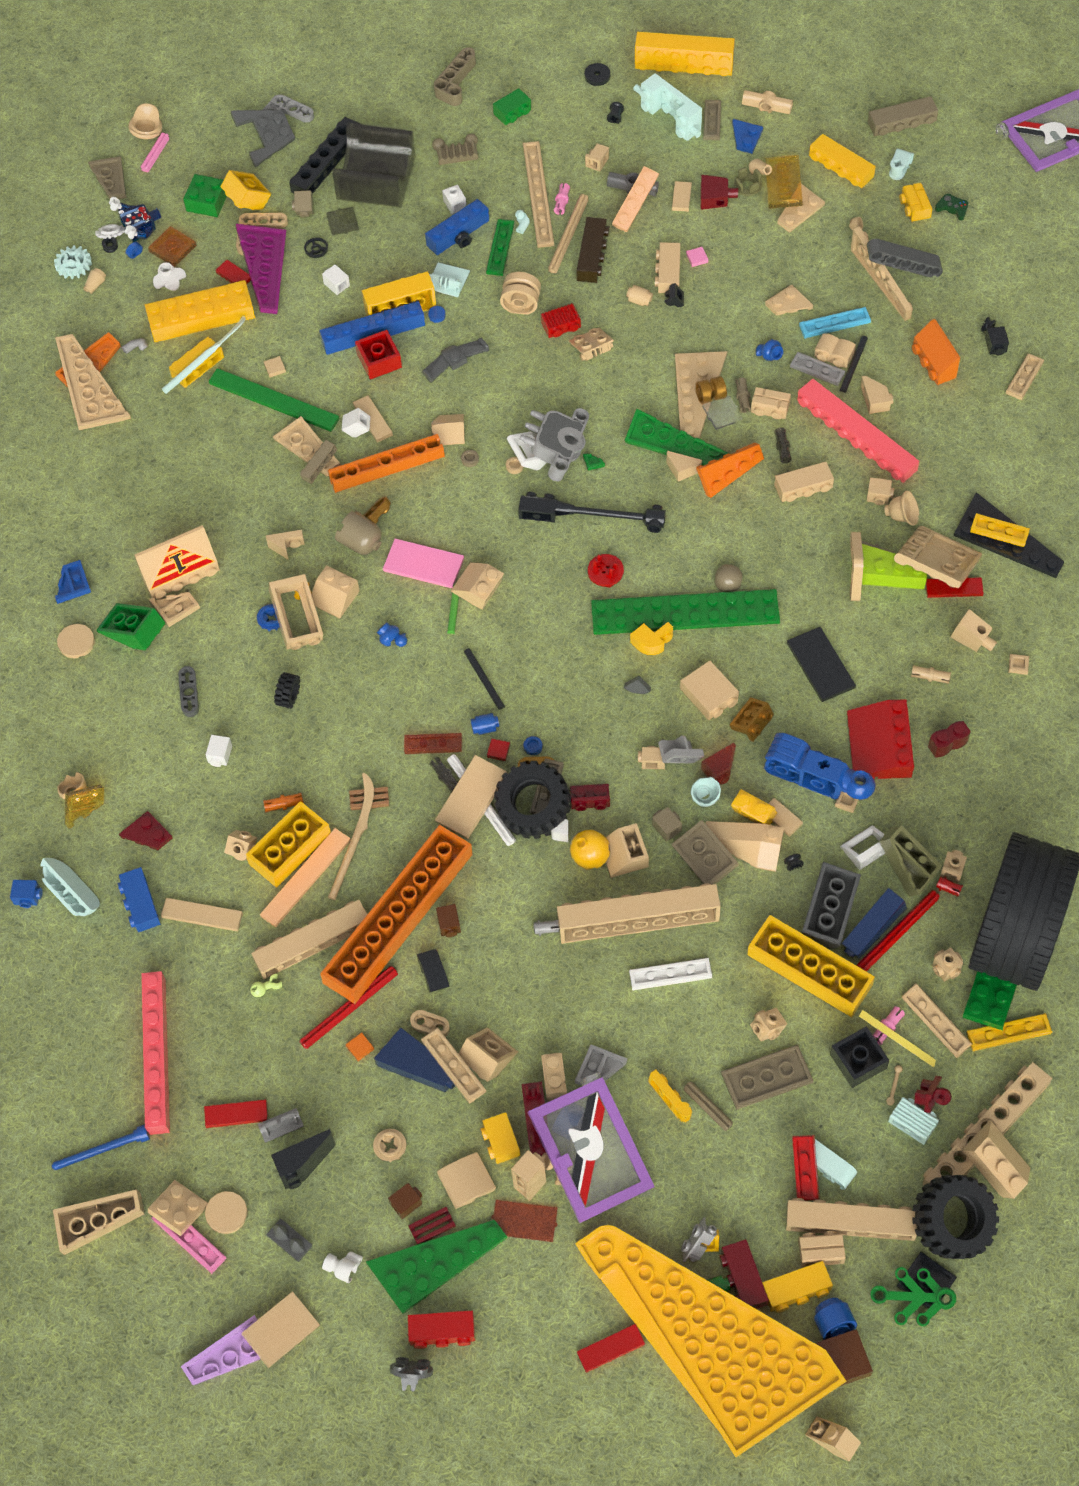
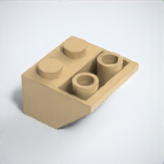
[606,823,649,878]

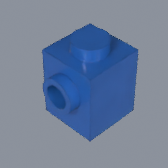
[10,880,42,908]

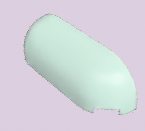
[41,858,100,916]

